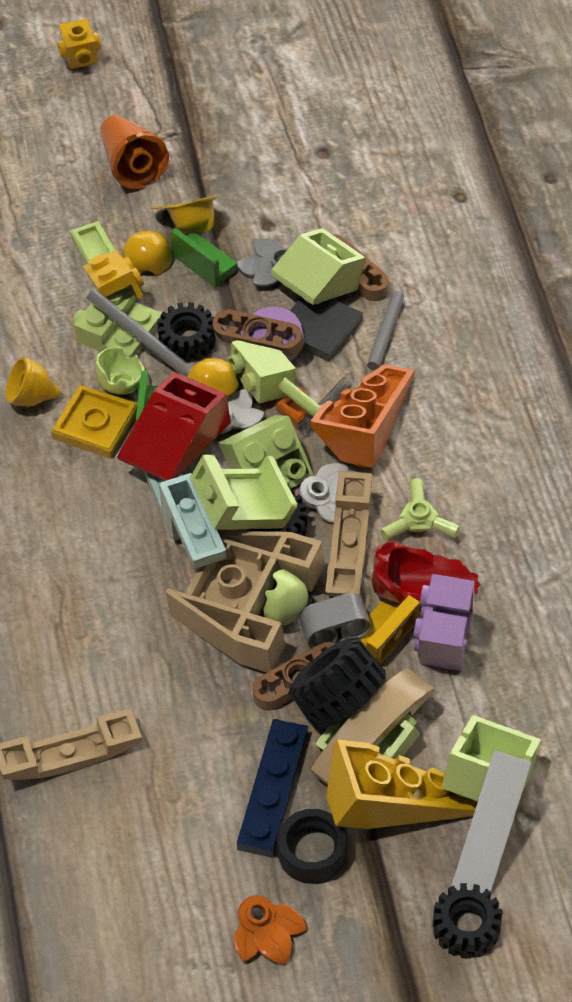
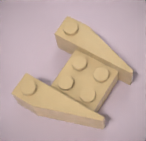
[166,531,325,672]

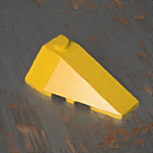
[326,739,478,829]

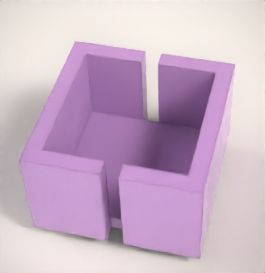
[413,574,474,671]

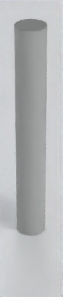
[367,291,404,370]

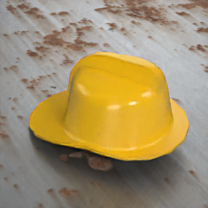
[150,196,219,235]

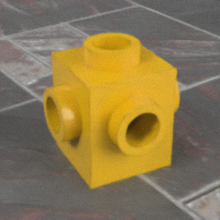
[57,18,101,69]

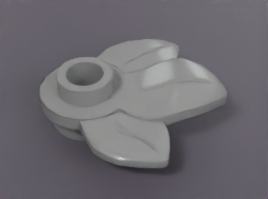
[237,238,289,287]

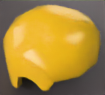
[122,230,173,275]
[187,358,239,396]

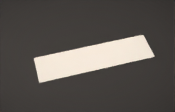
[451,750,532,893]

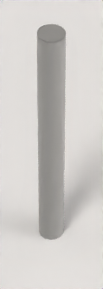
[86,289,192,377]

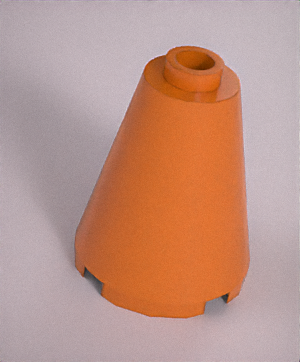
[100,115,169,189]

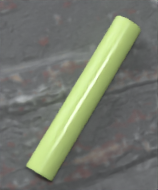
[277,378,321,417]

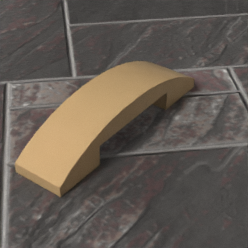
[325,471,372,596]
[311,668,435,785]
[0,708,142,780]

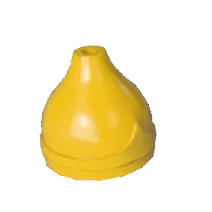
[5,357,60,407]

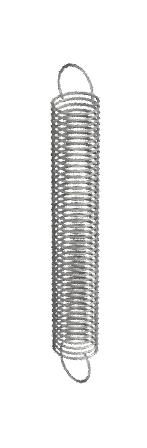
[295,373,354,440]

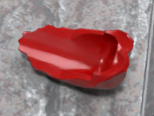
[372,541,481,603]

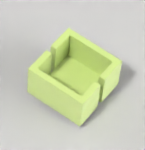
[442,715,541,801]

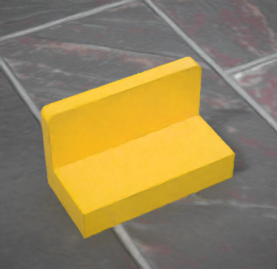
[360,595,420,664]

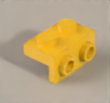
[83,250,144,299]

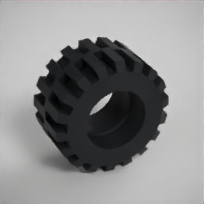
[288,637,386,729]

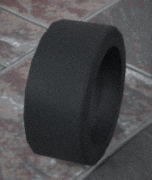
[277,809,347,884]

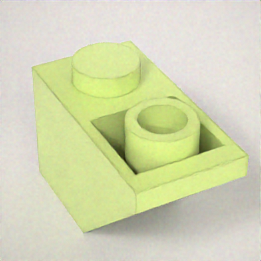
[228,340,296,403]

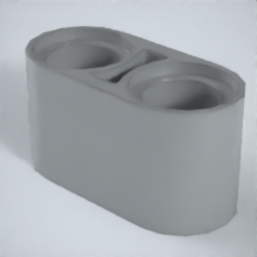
[299,593,372,648]

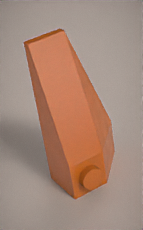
[310,364,415,468]

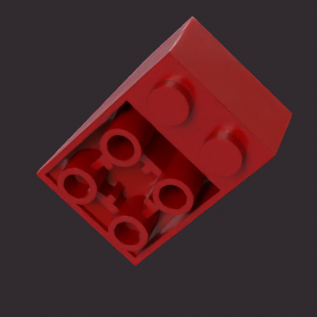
[117,371,231,481]

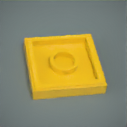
[51,384,138,458]

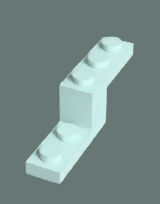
[143,471,227,569]

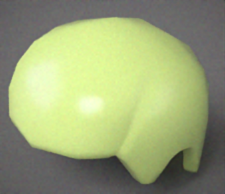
[95,347,145,395]
[263,569,309,626]

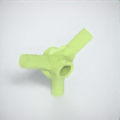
[380,478,460,541]

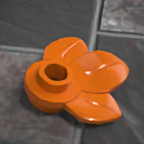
[233,895,307,965]

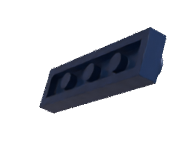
[236,719,308,858]

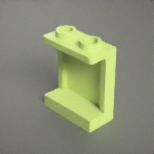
[190,455,297,530]

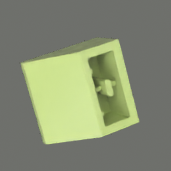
[270,228,365,305]
[219,415,314,489]

